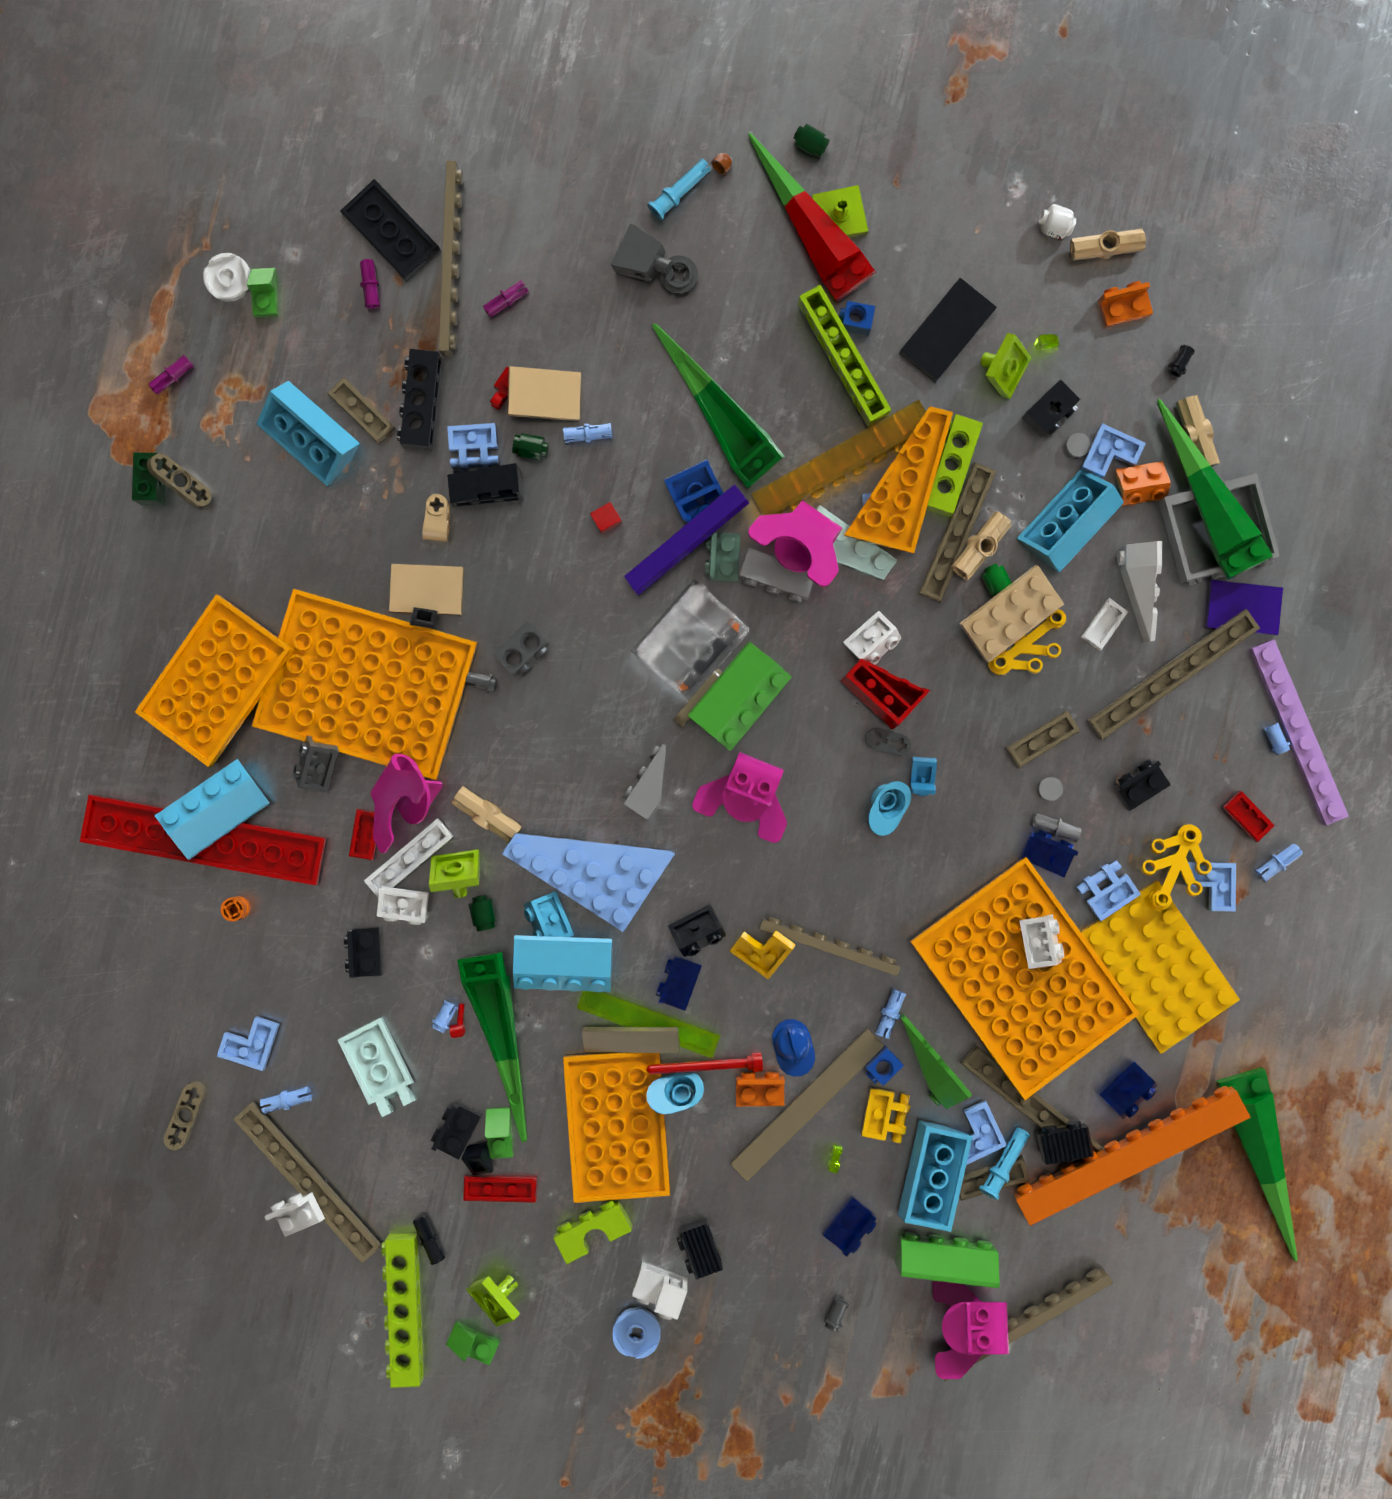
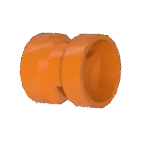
[220,896,251,922]

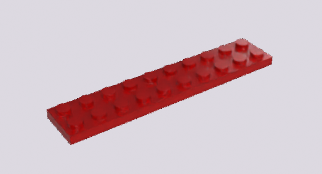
[79,795,327,886]

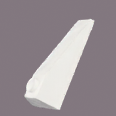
[1117,541,1162,643]

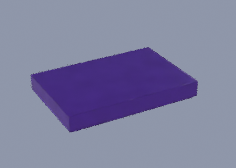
[1205,580,1283,636]

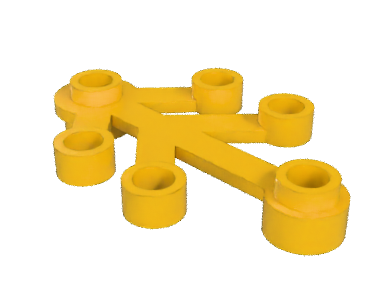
[988,609,1066,675]
[1141,824,1212,911]

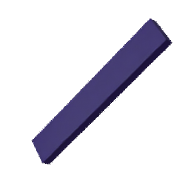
[624,484,749,595]

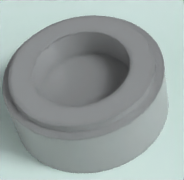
[1065,433,1091,458]
[1037,777,1063,801]

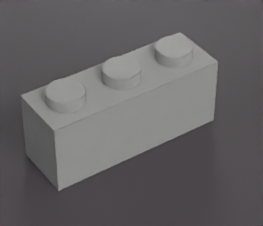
[739,548,813,603]

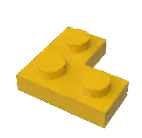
[729,931,796,979]

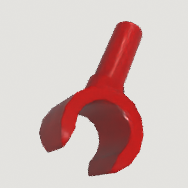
[450,1004,465,1038]

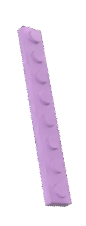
[1249,639,1349,825]

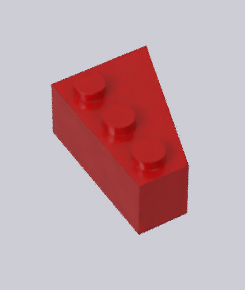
[840,658,931,730]

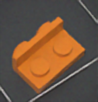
[1098,281,1153,328]
[736,1072,785,1107]

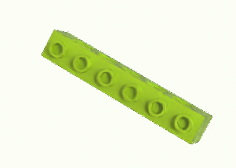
[798,285,892,427]
[381,1233,424,1388]

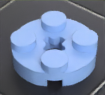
[613,1306,661,1359]

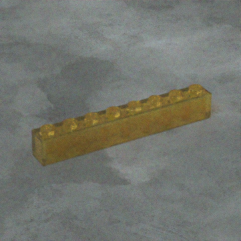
[751,399,926,516]

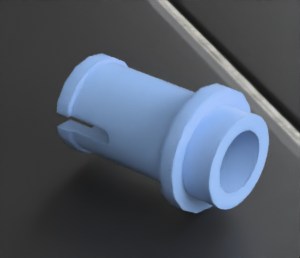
[1264,723,1290,755]
[431,1000,458,1033]

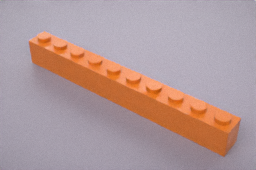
[1013,1086,1251,1226]

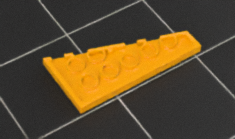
[844,406,953,554]

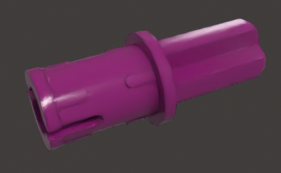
[360,259,380,309]
[483,279,529,317]
[149,354,194,394]

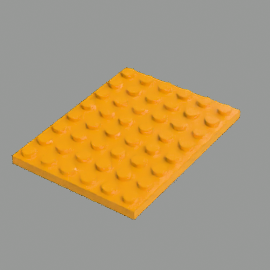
[252,589,478,780]
[909,857,1140,1100]

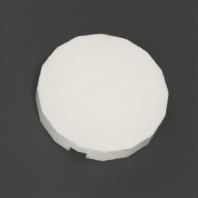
[203,253,251,302]

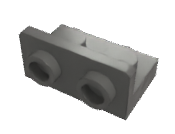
[293,736,339,792]

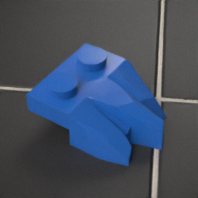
[664,459,723,523]

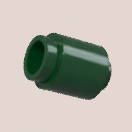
[793,123,830,157]
[512,433,549,461]
[468,895,497,932]

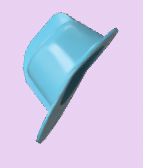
[868,781,911,836]
[646,1072,704,1115]

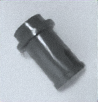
[466,671,498,693]
[824,1298,849,1332]

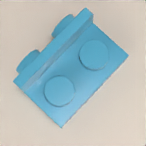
[524,891,574,937]

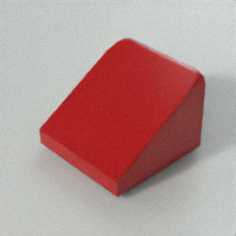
[590,502,622,534]

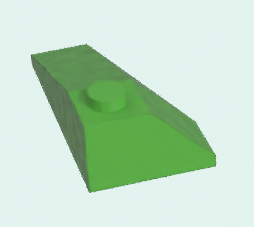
[900,1013,972,1109]

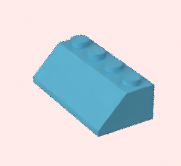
[256,381,360,486]
[1017,469,1124,573]
[155,759,270,860]
[513,935,613,992]
[898,1120,973,1232]

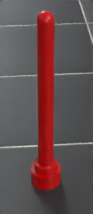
[646,1052,763,1075]

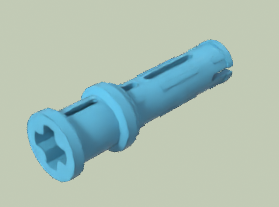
[647,158,711,221]
[979,1127,1030,1201]

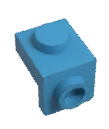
[909,757,937,796]

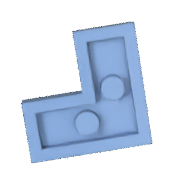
[1081,423,1146,478]
[1185,862,1236,912]
[217,1016,280,1071]
[963,1100,1007,1165]

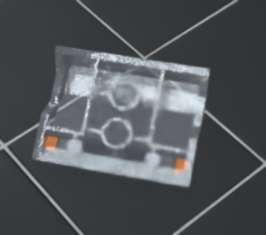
[631,579,751,701]

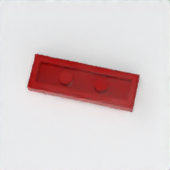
[463,1175,537,1203]

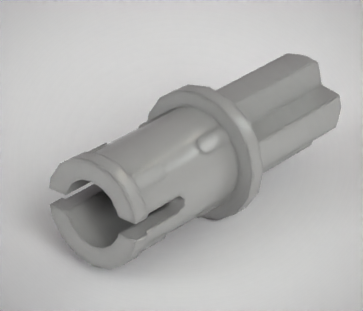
[1032,814,1082,842]

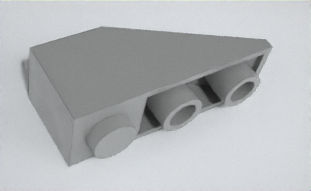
[623,744,667,820]

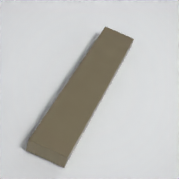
[918,462,997,603]

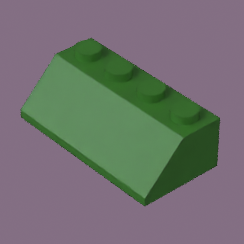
[687,641,792,751]
[895,1232,1000,1288]

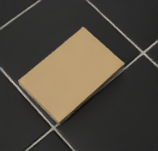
[507,366,581,421]
[389,564,464,615]

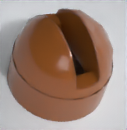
[711,153,732,175]

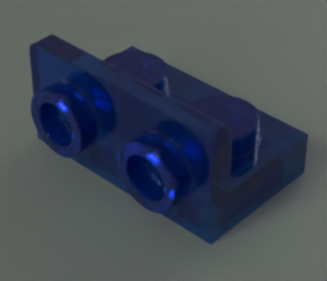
[1019,830,1079,878]
[656,955,702,1011]
[1100,1061,1157,1119]
[822,1195,877,1257]

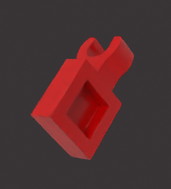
[490,366,509,411]

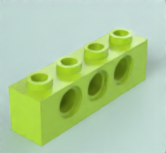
[926,414,983,517]

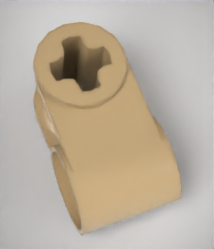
[423,494,450,542]

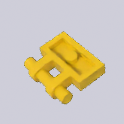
[861,1087,911,1143]

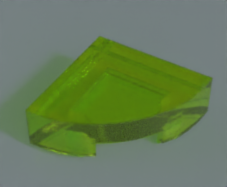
[1035,334,1060,350]
[827,1143,843,1174]

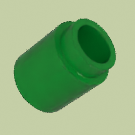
[982,563,1012,596]

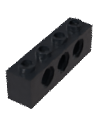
[397,349,442,451]

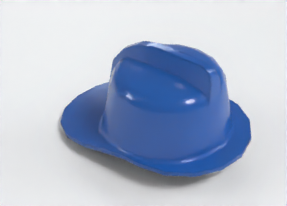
[772,1019,815,1077]

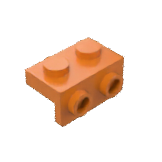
[1115,461,1171,506]

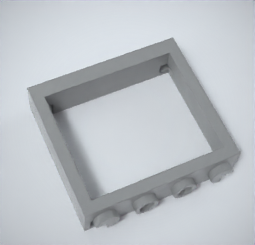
[1158,473,1280,586]

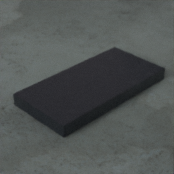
[340,179,440,281]
[899,278,997,382]

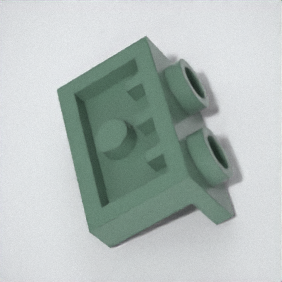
[705,531,740,582]

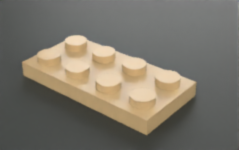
[959,565,1064,663]

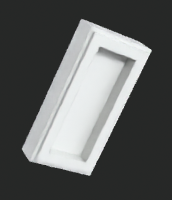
[1080,598,1129,651]

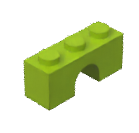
[553,1199,633,1264]

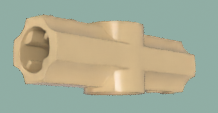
[1069,229,1146,261]
[1176,395,1220,467]
[952,512,1012,580]
[451,786,522,843]

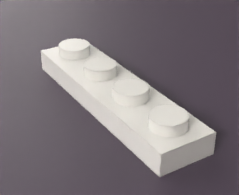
[364,818,454,897]

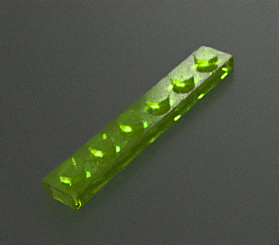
[577,991,721,1058]

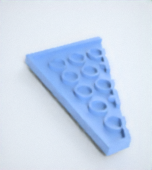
[502,833,675,932]

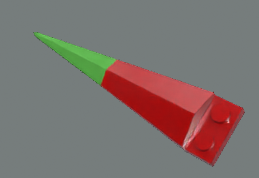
[748,132,876,302]

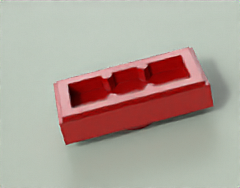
[1222,791,1275,842]
[349,809,376,860]

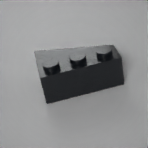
[447,463,524,507]

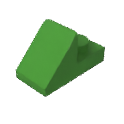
[247,268,279,317]
[485,1107,514,1159]
[446,1321,500,1366]

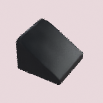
[410,607,438,629]
[461,1143,494,1175]

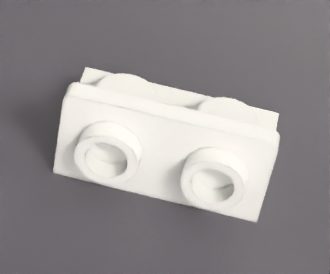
[843,611,901,665]
[377,886,429,925]
[1020,914,1064,969]
[264,1192,325,1237]

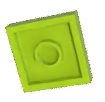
[812,185,868,238]
[980,333,1032,399]
[429,849,480,898]
[466,1275,520,1327]

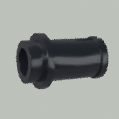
[1168,345,1195,377]

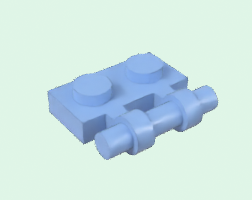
[447,423,499,470]
[1076,860,1141,921]

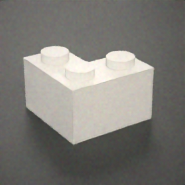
[632,1262,688,1320]

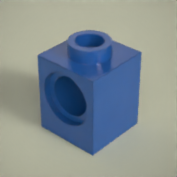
[839,301,875,336]
[865,1045,904,1086]

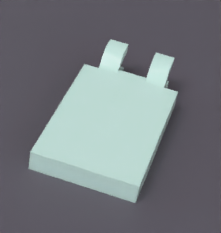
[338,1017,416,1117]

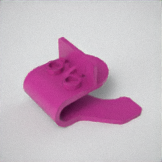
[748,501,843,587]
[692,752,787,843]
[370,754,443,853]
[932,1280,1009,1379]

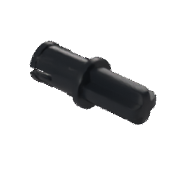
[413,1216,445,1265]

